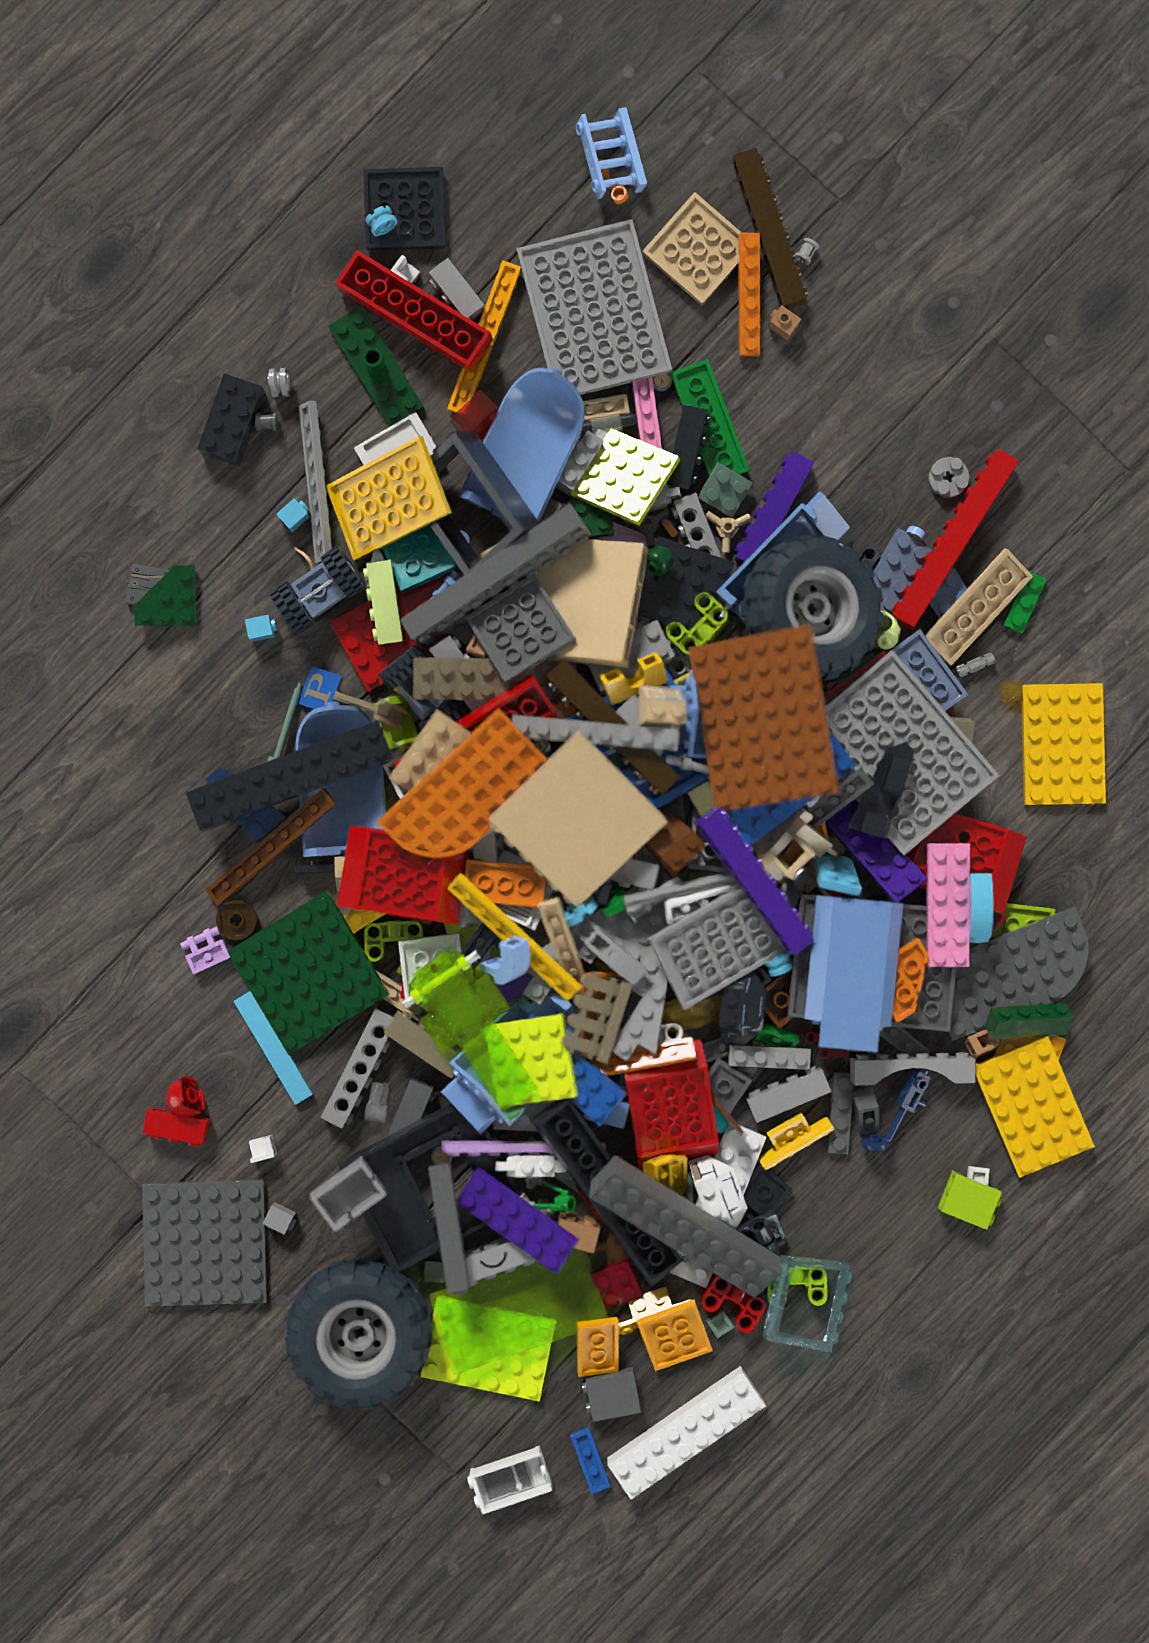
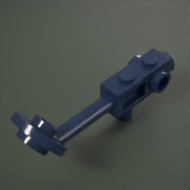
[861,1068,931,1151]

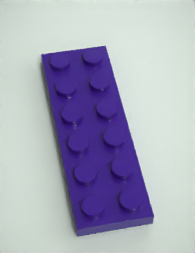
[825,799,927,903]
[457,1167,580,1274]

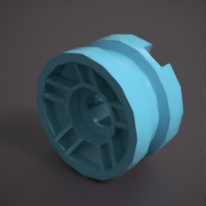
[365,206,398,236]
[764,951,793,976]

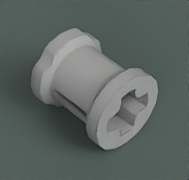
[795,238,820,265]

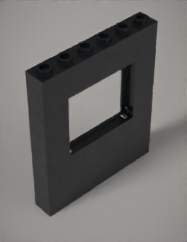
[338,1103,524,1274]

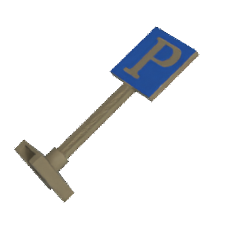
[298,666,409,730]

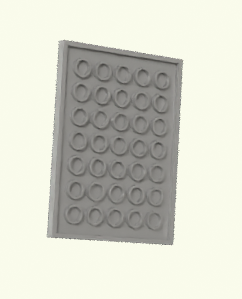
[517,219,672,395]
[825,650,999,855]

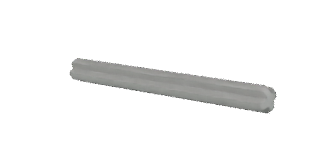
[624,872,737,908]

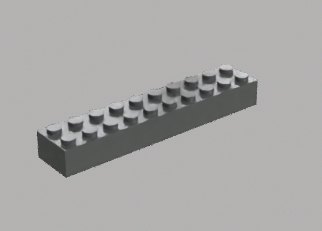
[400,503,592,648]
[589,1156,781,1298]

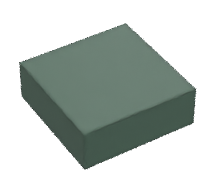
[706,1309,734,1339]

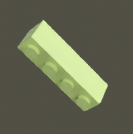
[363,560,404,645]

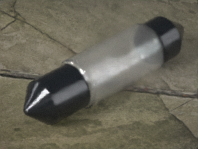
[580,413,638,435]

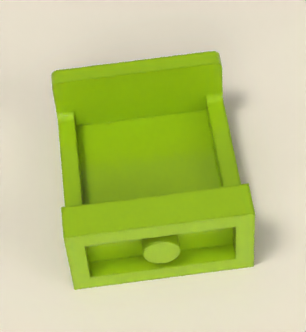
[374,695,419,751]
[938,1170,1002,1230]

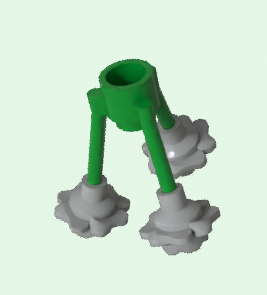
[520,1177,576,1218]

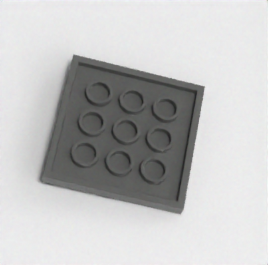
[465,573,576,684]

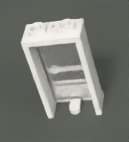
[468,1445,552,1514]

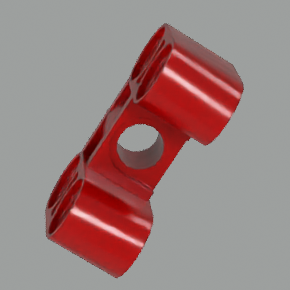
[701,1273,766,1333]

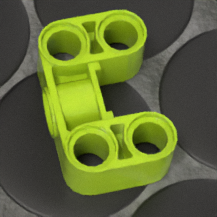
[666,592,730,656]
[364,920,425,962]
[766,1262,827,1307]

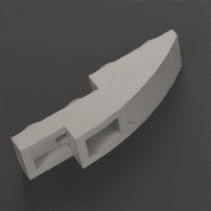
[572,915,648,986]

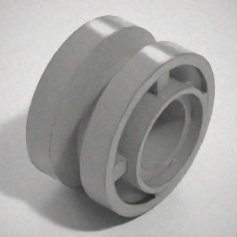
[268,368,291,397]

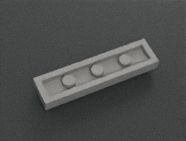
[728,1045,811,1070]

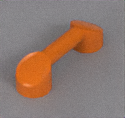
[598,159,628,204]

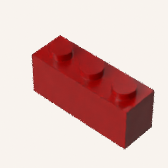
[142,1107,211,1147]

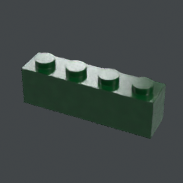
[985,1003,1074,1040]

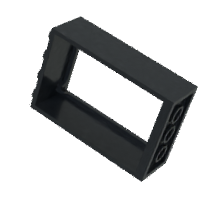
[429,431,540,575]

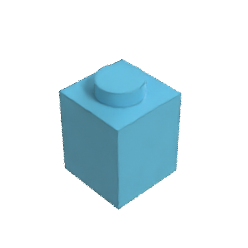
[277,498,310,533]
[245,615,278,642]

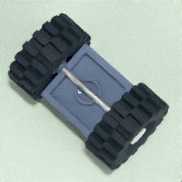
[269,545,367,634]
[378,644,470,730]

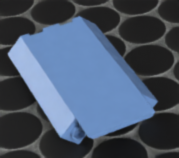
[717,491,850,624]
[805,895,903,1052]

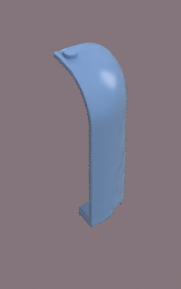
[458,367,584,521]
[295,702,386,857]

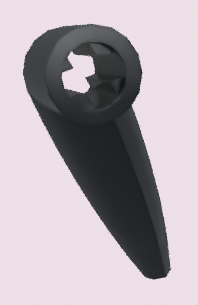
[779,862,814,908]

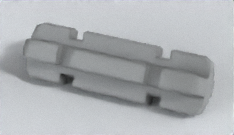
[956,653,995,677]

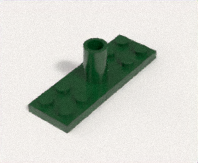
[328,306,424,427]

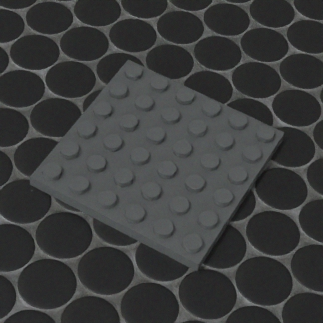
[142,1179,268,1306]

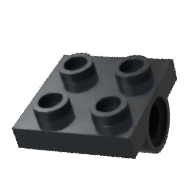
[737,1210,788,1256]

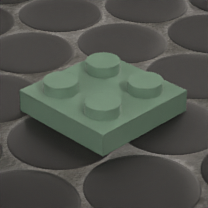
[698,462,752,517]

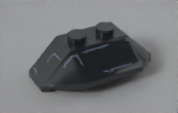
[719,970,767,1046]

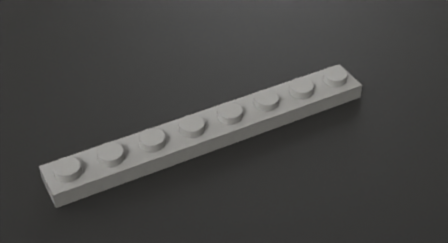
[299,401,332,563]
[512,715,679,751]

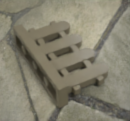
[561,972,633,1064]

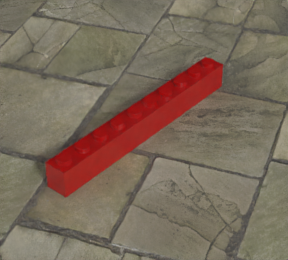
[891,449,1019,632]

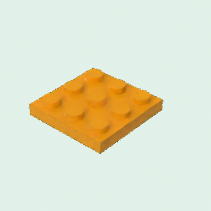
[636,1299,713,1371]

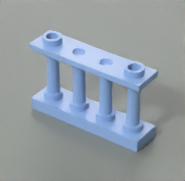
[576,107,647,199]

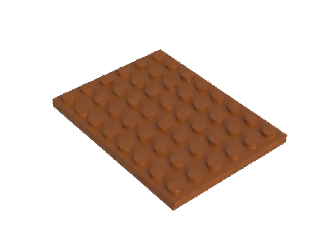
[688,624,839,811]

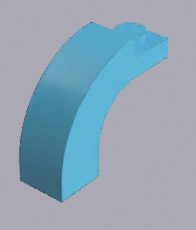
[969,874,993,944]

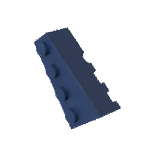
[205,767,289,843]

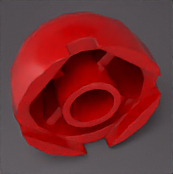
[166,1076,205,1118]

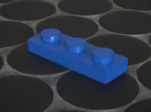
[570,1427,610,1494]

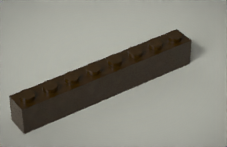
[732,147,808,309]
[546,660,680,797]

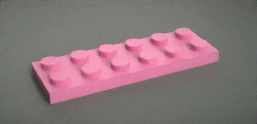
[926,843,970,967]

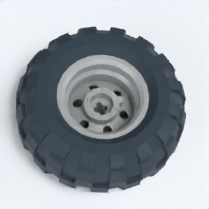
[740,535,884,681]
[285,1258,433,1409]

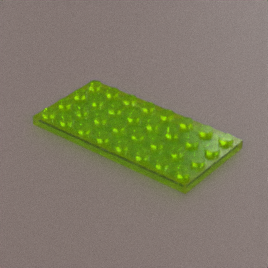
[430,1248,608,1375]

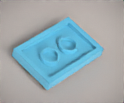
[811,852,861,896]

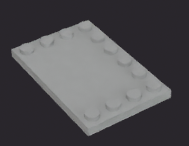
[648,886,786,1010]

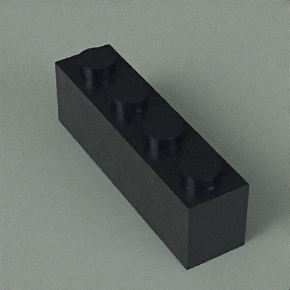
[666,405,712,491]

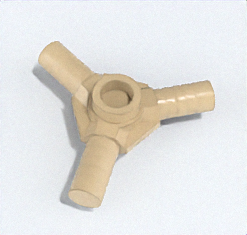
[705,511,751,554]

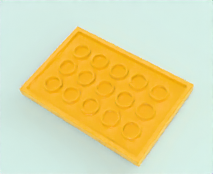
[326,436,451,560]
[1021,683,1106,805]
[975,1036,1095,1178]

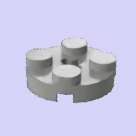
[928,457,969,498]

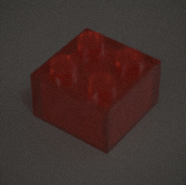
[452,390,498,441]

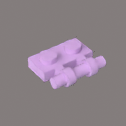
[180,927,231,974]

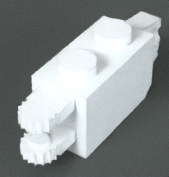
[496,1156,566,1177]

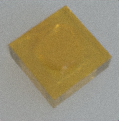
[1000,681,1023,703]

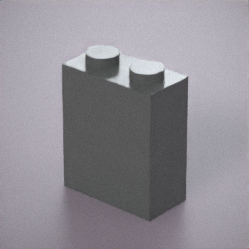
[582,1367,641,1422]

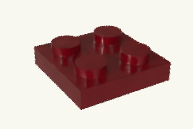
[590,1258,644,1309]

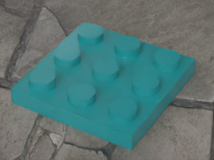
[382,524,457,594]

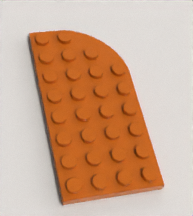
[377,708,548,857]

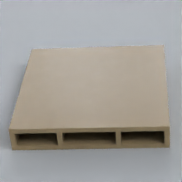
[536,540,649,667]
[489,730,667,907]

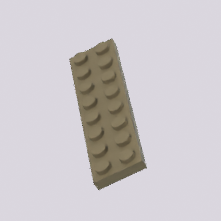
[413,658,576,700]

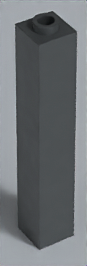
[429,1163,470,1295]

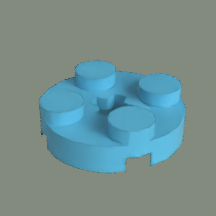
[564,894,598,927]

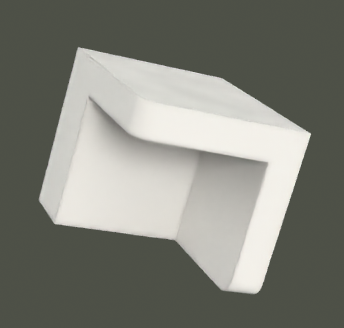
[391,255,420,284]
[249,1135,277,1163]

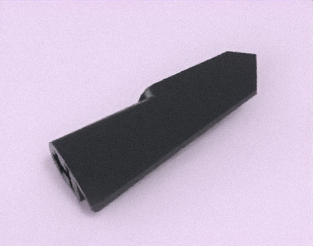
[849,741,914,839]

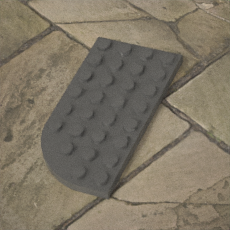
[948,907,1089,1041]

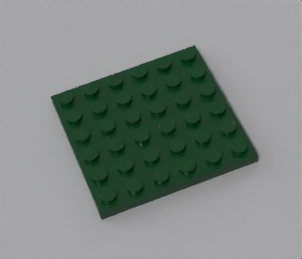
[228,890,390,1056]

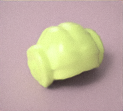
[874,611,900,650]

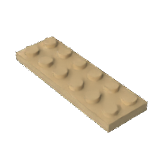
[925,548,1033,666]

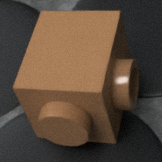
[768,306,801,341]

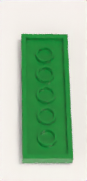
[670,359,750,477]

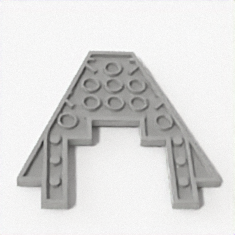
[523,886,670,1061]

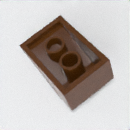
[643,807,706,878]

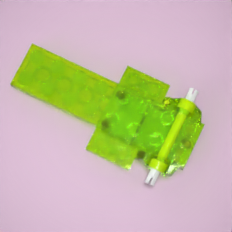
[402,950,538,1112]

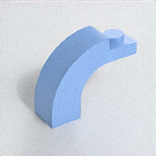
[480,936,530,984]

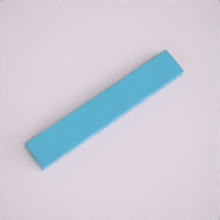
[234,991,313,1105]

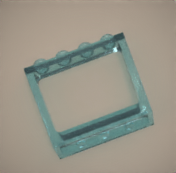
[763,1255,852,1353]

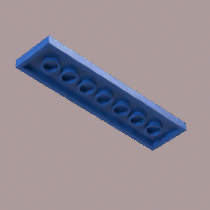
[700,733,856,864]

